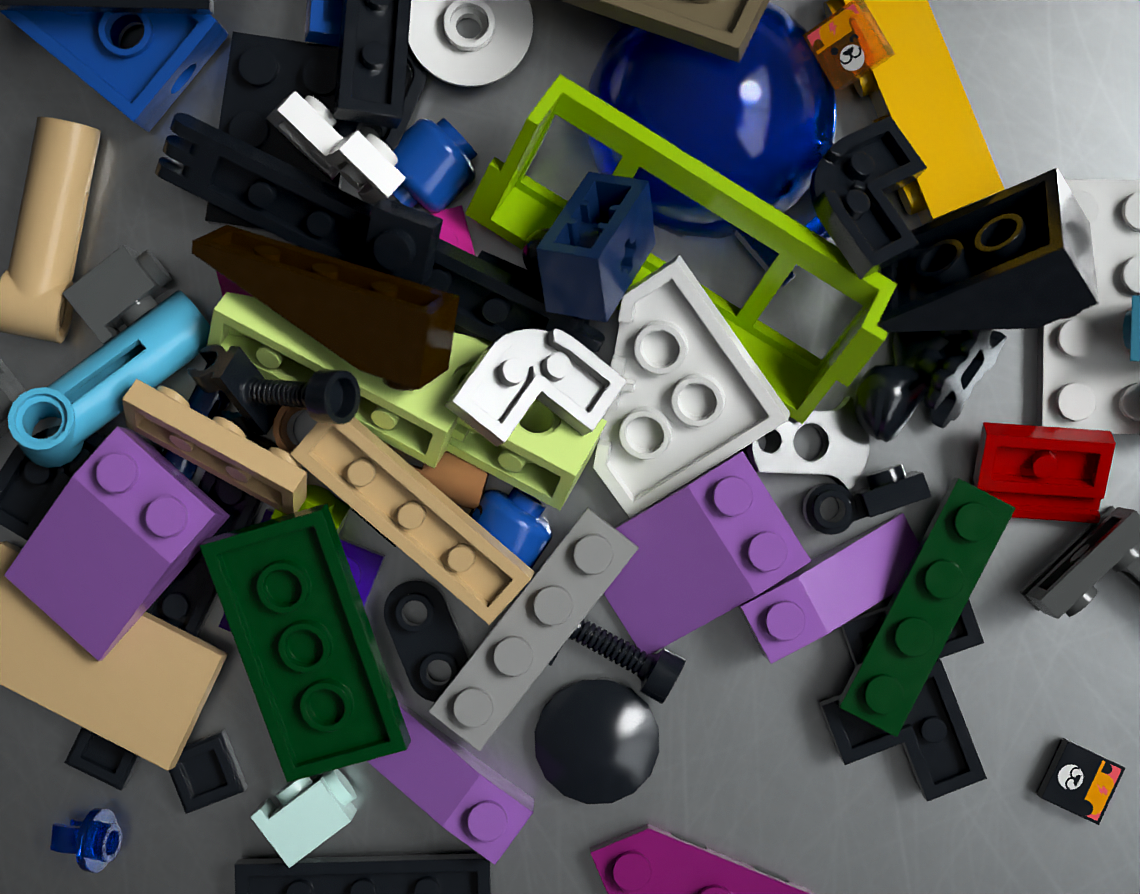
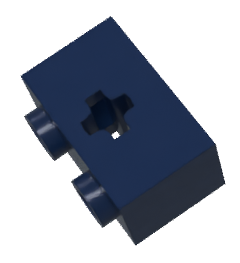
[536,172,656,323]

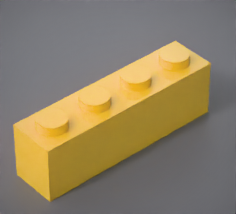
[823,0,1005,225]

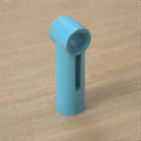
[8,290,210,468]

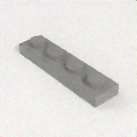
[429,507,639,752]

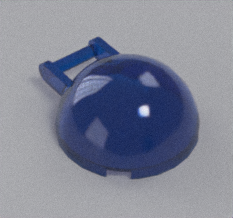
[586,2,837,288]

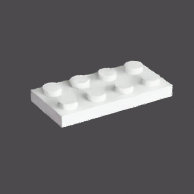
[1037,179,1140,434]

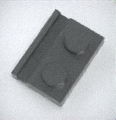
[1020,506,1140,619]

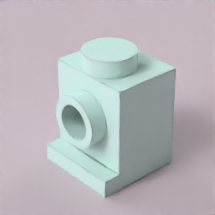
[250,769,357,868]

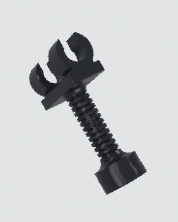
[187,344,360,435]
[549,618,686,704]

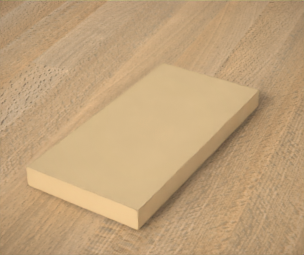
[0,541,228,771]

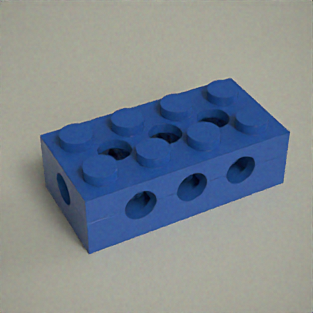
[0,10,229,133]

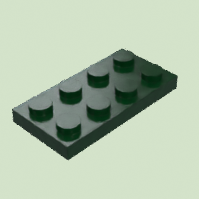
[200,503,411,783]

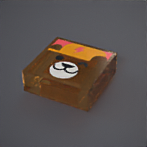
[803,0,895,91]

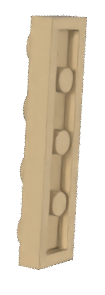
[290,417,535,625]

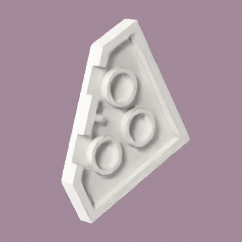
[593,255,790,518]

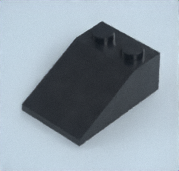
[880,167,1099,332]

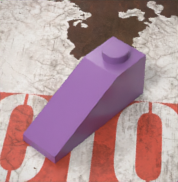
[738,513,919,664]
[367,700,534,865]

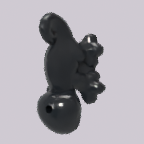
[854,330,1007,442]

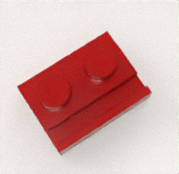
[973,422,1116,523]

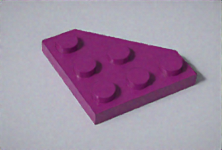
[590,824,813,894]

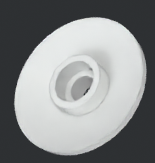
[408,0,533,87]

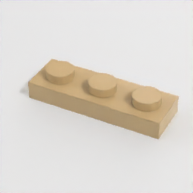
[122,379,307,515]

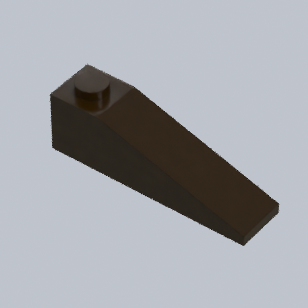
[191,225,459,391]

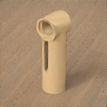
[0,117,101,344]

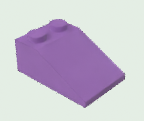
[4,426,230,661]
[603,451,811,655]

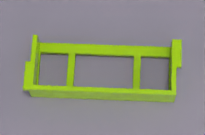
[465,74,897,424]

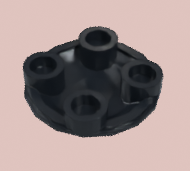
[534,677,659,804]

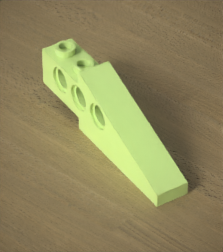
[207,292,607,511]

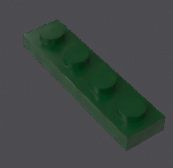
[836,478,1016,737]

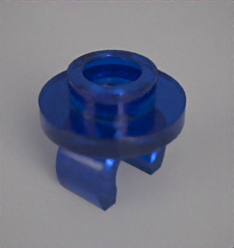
[50,808,122,873]

